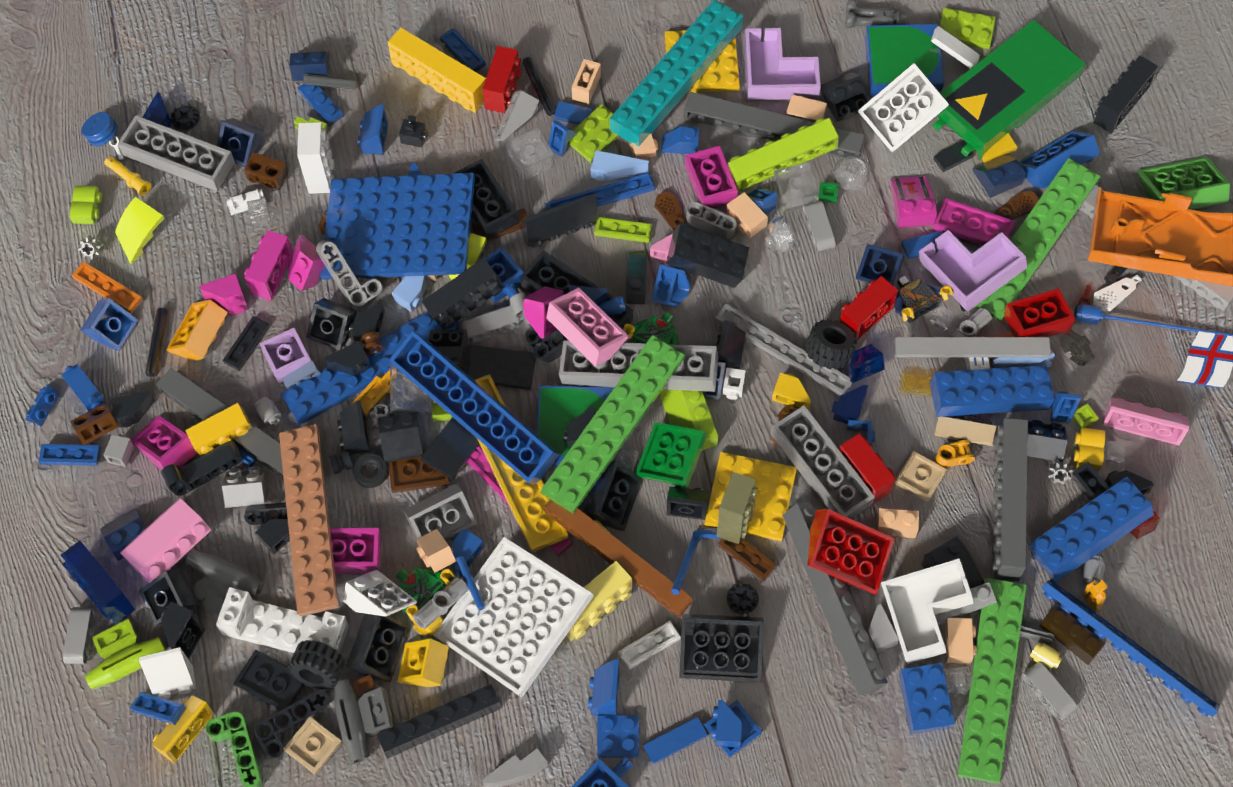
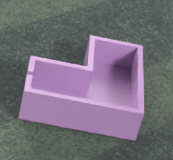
[744,28,821,100]
[919,230,1027,312]

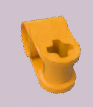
[935,440,975,468]

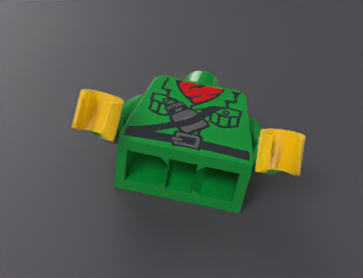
[623,312,679,345]
[396,568,455,621]

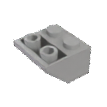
[222,466,267,508]

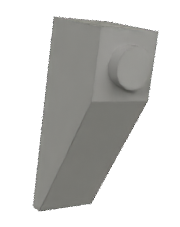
[494,90,539,142]

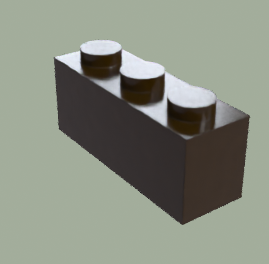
[1040,604,1106,665]

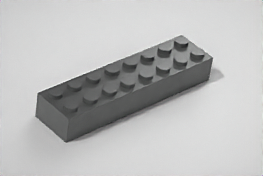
[992,418,1028,582]

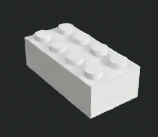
[297,122,334,194]

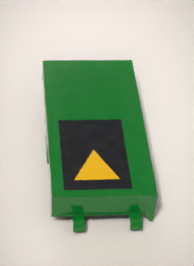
[932,20,1086,160]

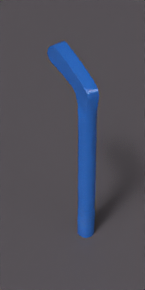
[671,528,721,595]

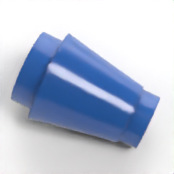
[597,296,627,315]

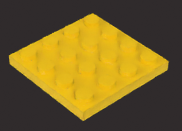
[665,30,740,93]
[704,452,797,541]

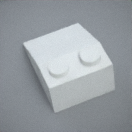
[139,647,197,699]

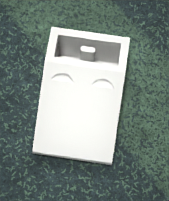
[343,570,417,616]

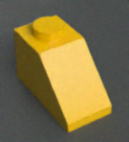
[772,373,811,411]

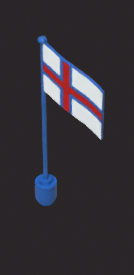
[1074,304,1233,388]

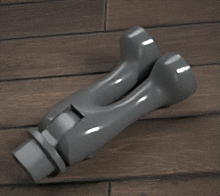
[845,0,907,28]

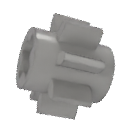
[78,235,103,259]
[369,401,394,424]
[1048,459,1073,484]

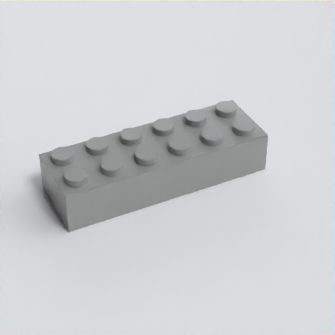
[118,115,235,192]
[771,406,875,519]

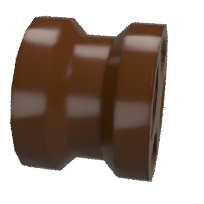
[361,332,383,355]

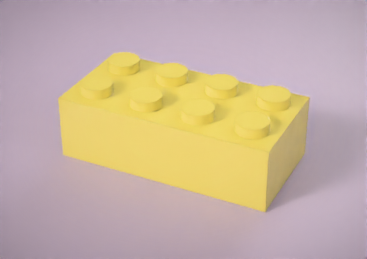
[566,561,632,642]

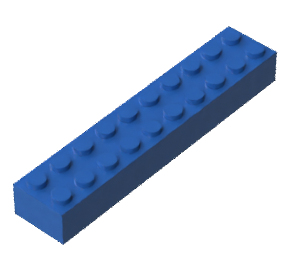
[389,331,560,485]

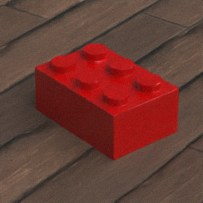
[482,46,522,113]
[839,276,898,341]
[1004,288,1075,337]
[839,433,895,505]

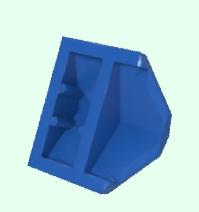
[651,265,690,307]

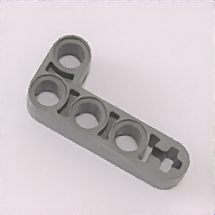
[316,240,382,306]
[457,293,530,345]

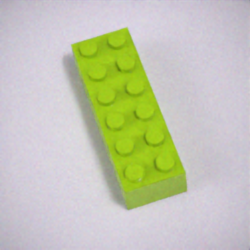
[728,118,839,192]

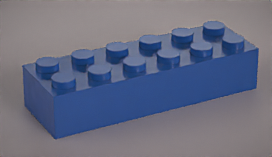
[930,365,1055,417]
[1029,477,1154,583]

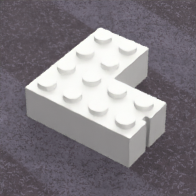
[881,559,974,664]

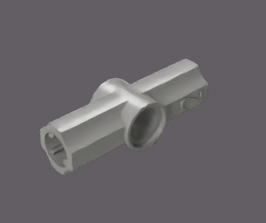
[949,308,993,337]
[413,577,469,629]

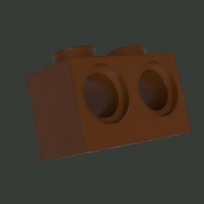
[244,152,289,189]
[70,403,118,446]

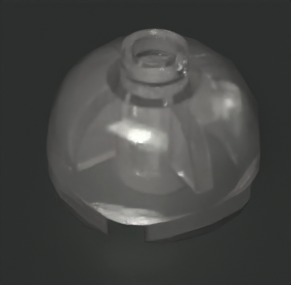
[833,155,870,192]
[765,215,799,253]

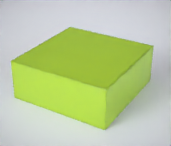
[1072,403,1099,429]

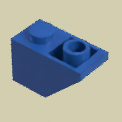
[711,700,742,748]

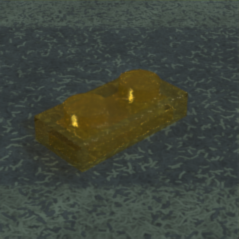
[899,373,933,397]

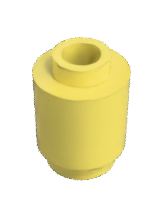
[1030,642,1062,671]

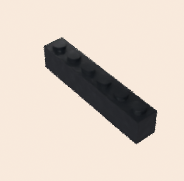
[377,684,501,759]

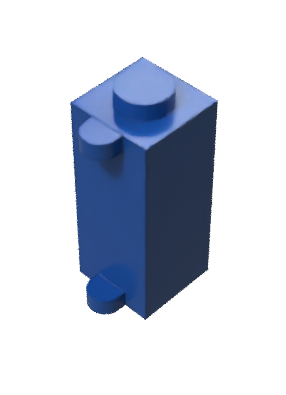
[61,364,106,411]

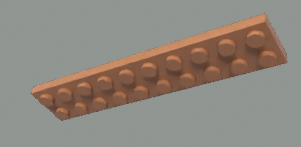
[279,424,339,616]

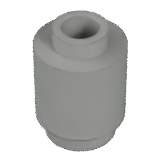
[255,397,282,426]
[1082,556,1105,585]

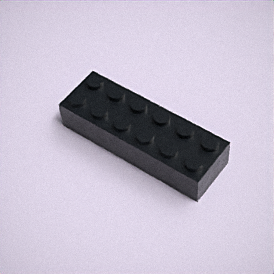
[520,250,633,330]

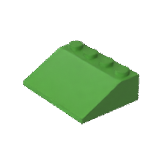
[1137,156,1230,210]

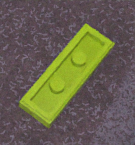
[594,217,652,243]

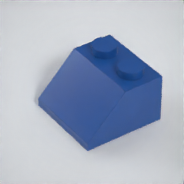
[357,104,388,155]
[80,298,138,351]

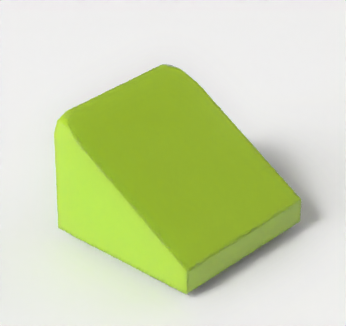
[432,403,452,422]

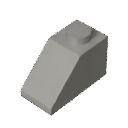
[867,604,899,654]

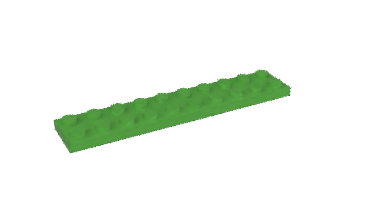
[975,158,1100,322]
[540,335,685,514]
[957,578,1026,784]

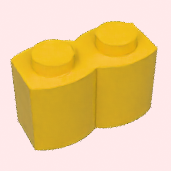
[1073,427,1105,471]

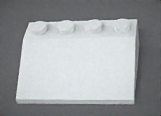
[858,64,949,153]

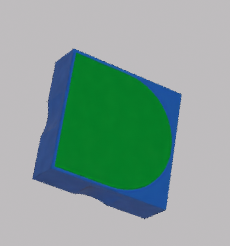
[865,24,944,97]
[536,386,614,466]

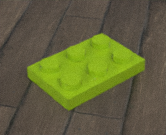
[940,8,995,49]
[568,104,620,163]

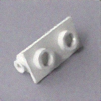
[226,189,266,215]

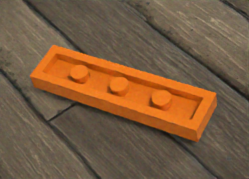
[72,261,143,314]

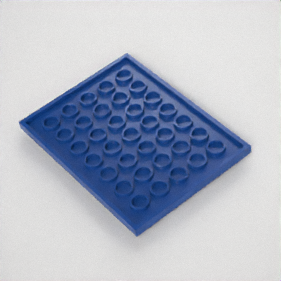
[320,173,475,279]

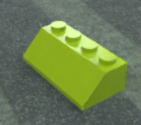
[659,389,718,450]

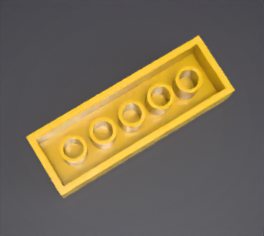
[388,27,486,113]

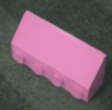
[546,288,628,367]
[1102,397,1189,445]
[120,498,211,583]

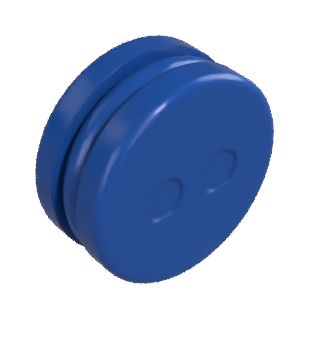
[82,112,118,146]

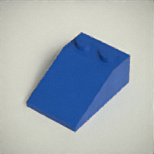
[588,659,619,716]

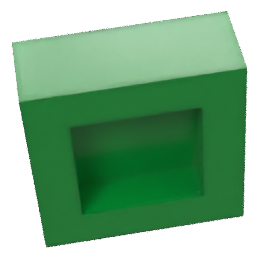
[818,182,838,203]

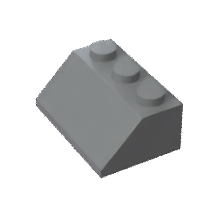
[403,484,477,540]

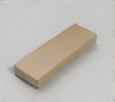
[935,417,997,446]

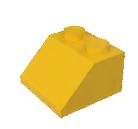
[397,639,449,687]

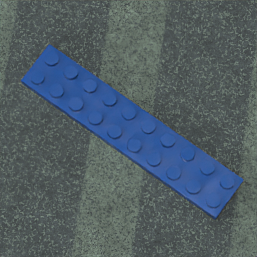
[281,312,460,426]
[1041,579,1220,717]

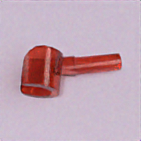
[1078,285,1091,305]

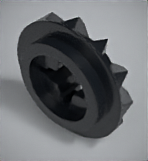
[171,104,200,130]
[727,582,759,614]

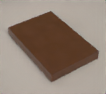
[388,450,450,493]

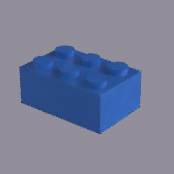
[898,663,955,734]

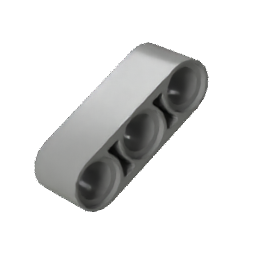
[803,201,835,252]
[686,202,736,239]
[63,607,95,665]
[1022,662,1077,721]

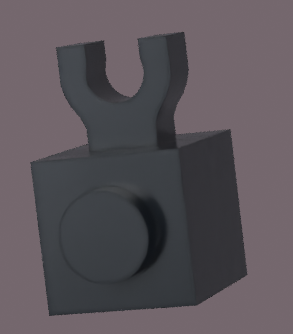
[399,115,428,148]

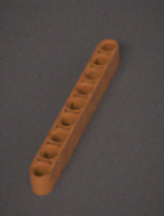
[543,499,693,617]

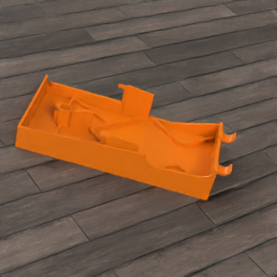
[1087,187,1233,286]

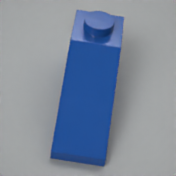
[1050,391,1081,423]

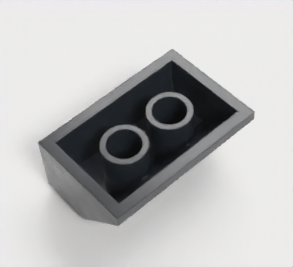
[583,460,642,531]
[161,602,205,660]
[346,613,410,682]

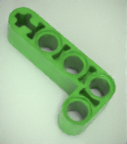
[205,712,263,787]

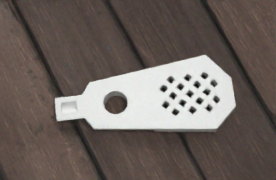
[1092,275,1142,312]

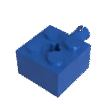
[485,247,524,303]
[571,757,633,787]

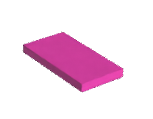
[933,198,1015,246]

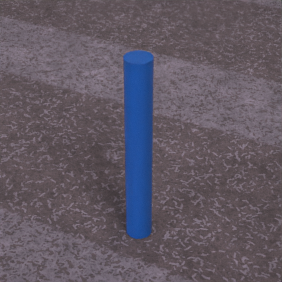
[456,556,486,610]

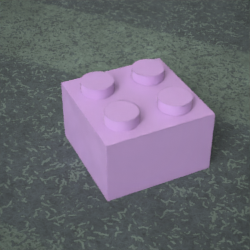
[259,328,311,384]

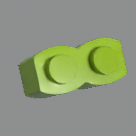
[70,185,102,224]

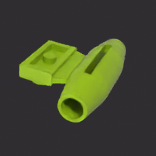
[84,619,166,689]

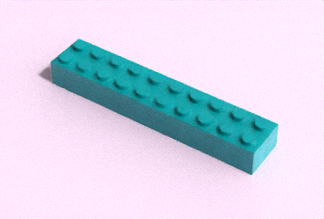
[610,0,743,147]

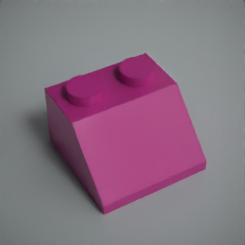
[288,235,324,291]
[199,274,249,316]
[523,286,564,339]

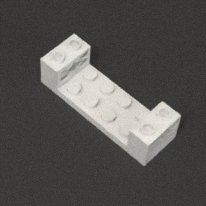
[216,587,349,653]

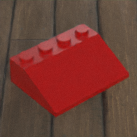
[807,509,895,595]

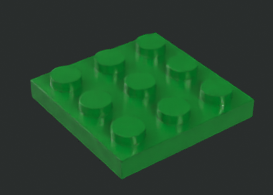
[635,422,707,488]

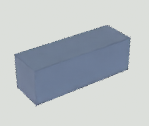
[282,360,321,389]

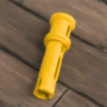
[104,156,152,196]

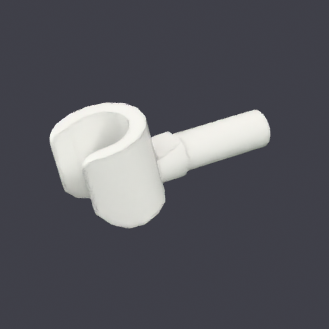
[109,136,124,161]

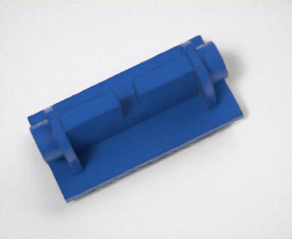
[25,385,59,427]

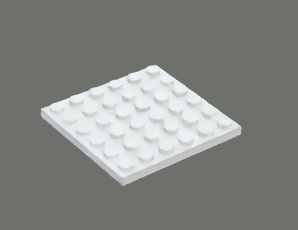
[433,537,594,697]

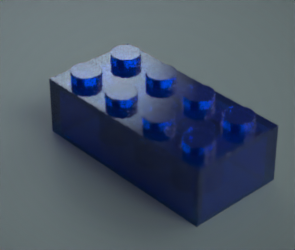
[60,540,136,625]

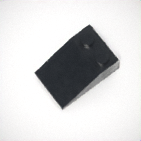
[921,536,985,589]

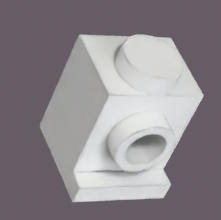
[723,368,746,400]

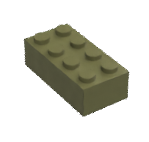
[716,472,758,544]

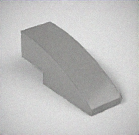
[482,749,548,787]

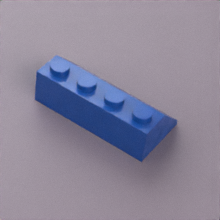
[1019,130,1100,189]

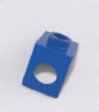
[847,420,875,446]

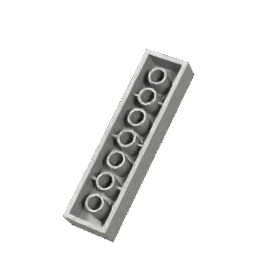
[559,341,718,392]

